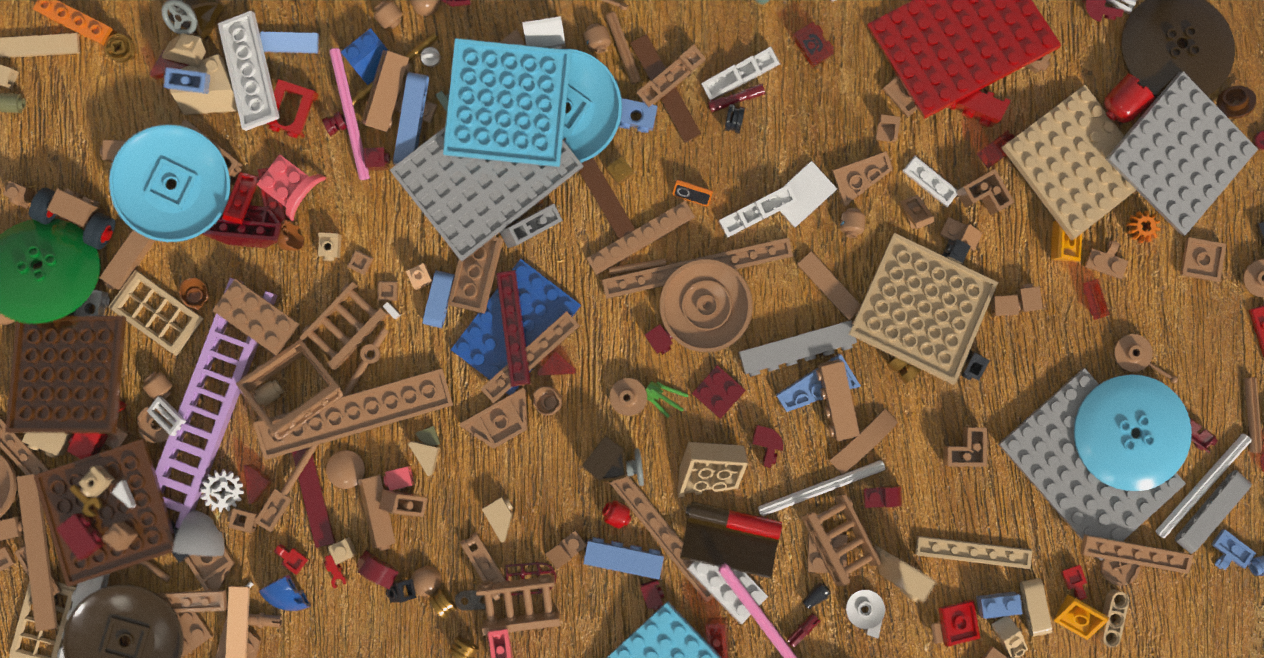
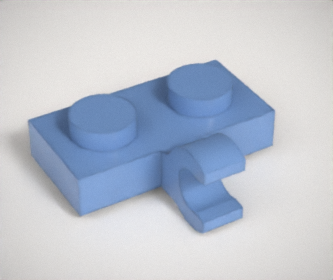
[1211,529,1256,570]

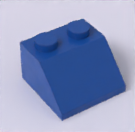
[341,28,388,85]

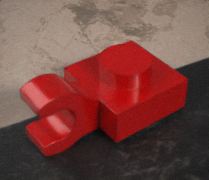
[274,544,309,575]
[324,554,347,589]
[1061,564,1087,600]

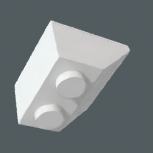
[522,16,566,49]

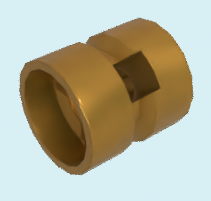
[886,356,922,384]

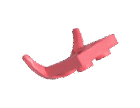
[256,154,326,222]

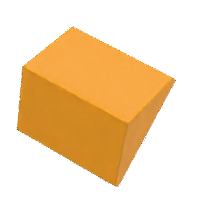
[1050,221,1082,262]
[1054,594,1109,640]

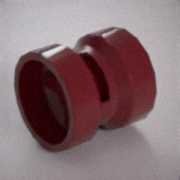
[322,111,347,136]

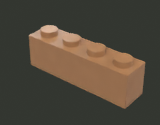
[361,50,410,132]
[816,359,860,441]

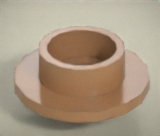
[1243,259,1264,297]
[1114,334,1153,372]
[610,378,647,416]

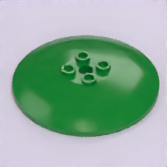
[0,218,100,324]

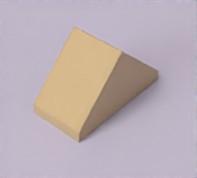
[408,441,440,476]

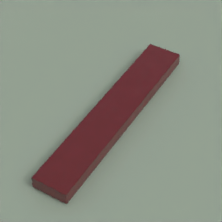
[496,270,531,387]
[292,448,336,548]

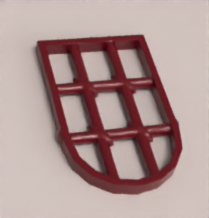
[506,562,557,595]

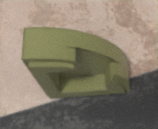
[416,426,441,445]

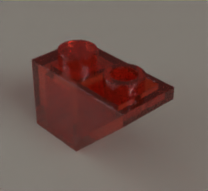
[977,130,1015,169]

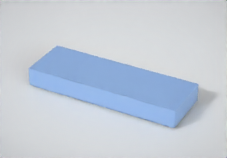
[260,32,319,53]

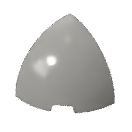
[172,510,225,556]

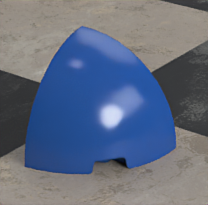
[259,575,311,611]

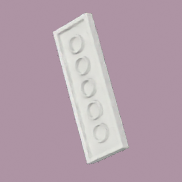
[218,11,280,131]

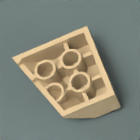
[164,54,238,115]
[678,442,748,498]
[873,545,936,602]

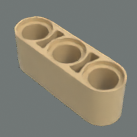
[1020,578,1052,637]
[1098,589,1129,647]

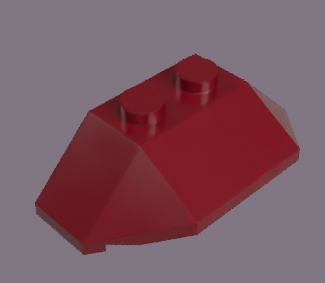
[203,205,282,248]

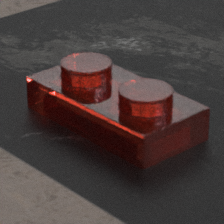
[1083,279,1110,320]

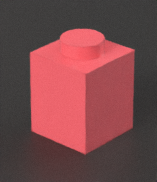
[383,466,415,490]

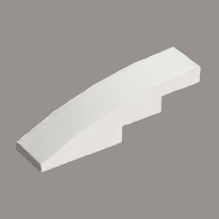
[701,47,780,100]
[718,185,798,238]

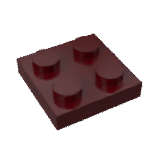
[692,365,746,419]

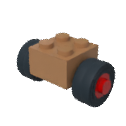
[29,187,115,249]

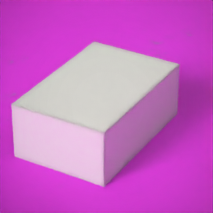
[383,302,401,319]

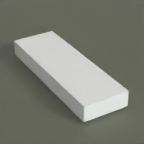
[902,156,957,207]

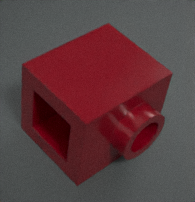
[364,147,390,171]
[644,324,673,355]

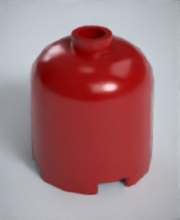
[1104,74,1155,123]

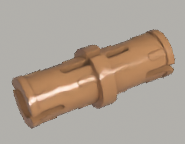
[248,612,282,628]

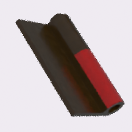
[680,501,782,578]

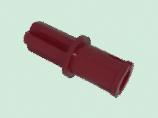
[787,613,821,647]

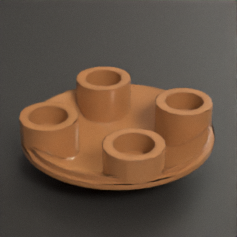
[326,450,366,489]

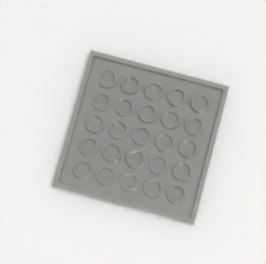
[1105,72,1258,235]

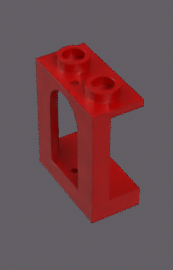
[266,79,318,139]

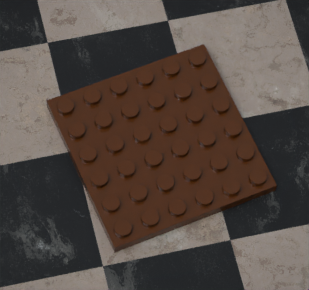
[5,316,127,434]
[33,439,176,587]

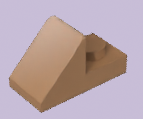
[900,195,934,229]
[939,217,982,251]
[545,530,587,569]

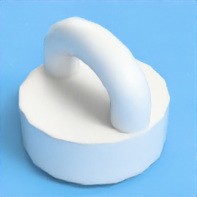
[421,47,440,67]

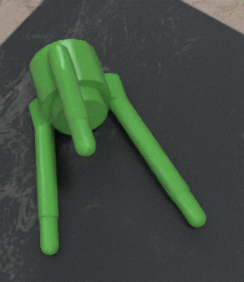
[646,381,689,418]

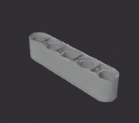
[1175,470,1252,554]

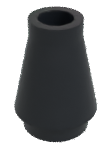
[802,582,831,609]

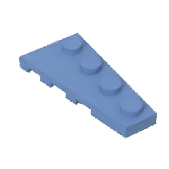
[776,354,861,412]

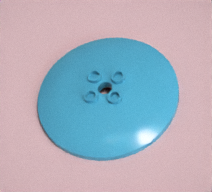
[561,49,622,163]
[109,125,230,242]
[1074,375,1192,491]

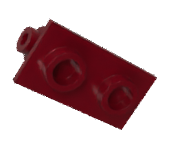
[1190,417,1218,453]

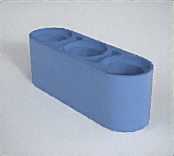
[423,270,455,328]

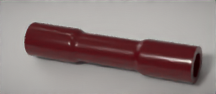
[708,84,765,113]

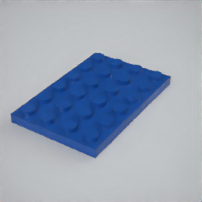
[450,259,581,395]

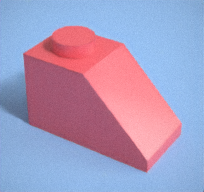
[488,629,513,658]

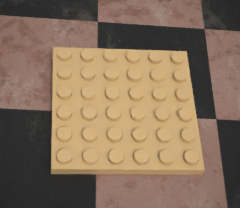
[1001,85,1136,240]
[848,233,998,385]

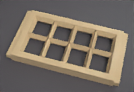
[108,270,204,356]
[9,581,77,658]

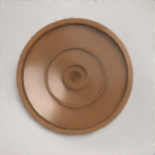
[660,259,753,352]

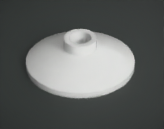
[846,590,885,629]

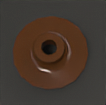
[1216,86,1257,119]

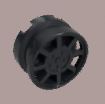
[724,104,745,134]

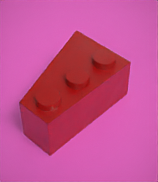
[947,90,1011,127]
[67,400,127,459]

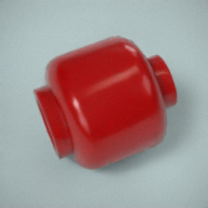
[602,500,632,529]

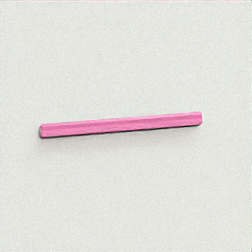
[329,48,370,180]
[718,564,797,658]

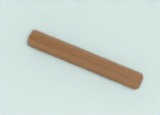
[606,12,641,84]
[1245,377,1263,453]

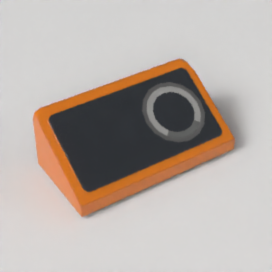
[673,180,713,207]

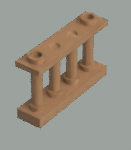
[299,282,389,370]
[801,494,881,586]
[476,574,560,635]

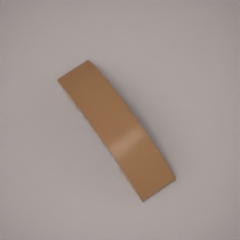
[636,45,706,107]
[829,408,898,475]

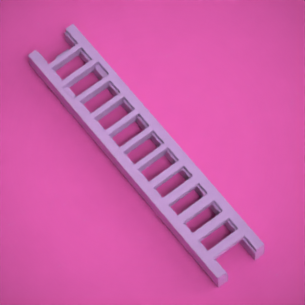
[155,278,277,528]

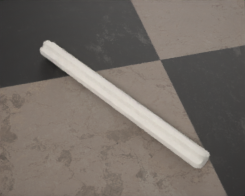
[1155,434,1251,538]
[758,460,885,516]

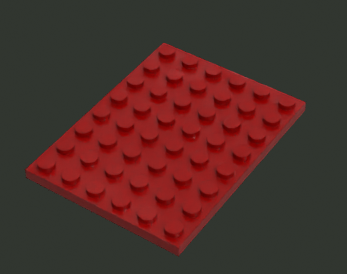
[867,0,1061,119]

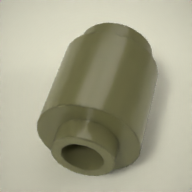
[0,93,26,113]

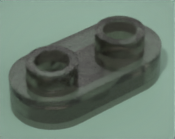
[455,589,494,611]

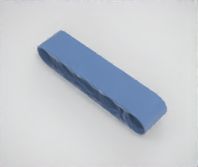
[393,72,429,165]

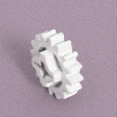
[200,469,244,512]

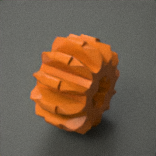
[1126,211,1161,243]

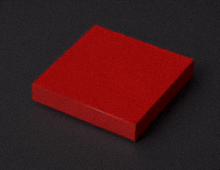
[938,600,980,647]

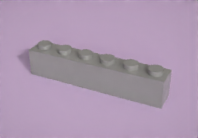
[738,321,857,377]

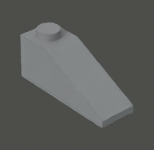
[500,204,563,248]

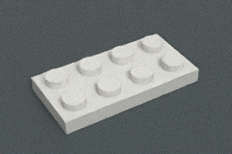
[687,561,768,624]

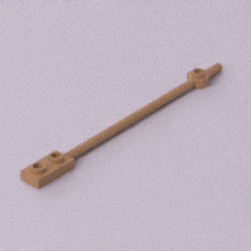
[254,327,389,532]

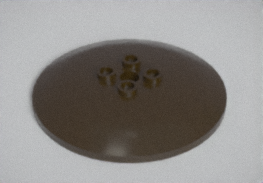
[1120,0,1235,98]
[62,584,184,658]

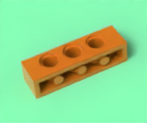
[33,0,117,46]

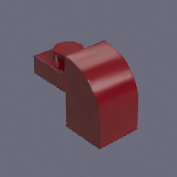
[1082,0,1124,22]
[751,425,783,468]
[863,485,902,508]
[356,550,399,589]

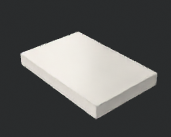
[779,161,837,228]

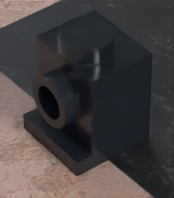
[942,239,971,264]
[961,350,990,381]
[386,579,417,603]

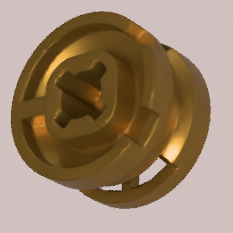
[104,33,136,63]
[428,588,458,619]
[448,637,479,658]

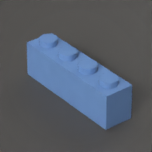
[584,537,664,579]

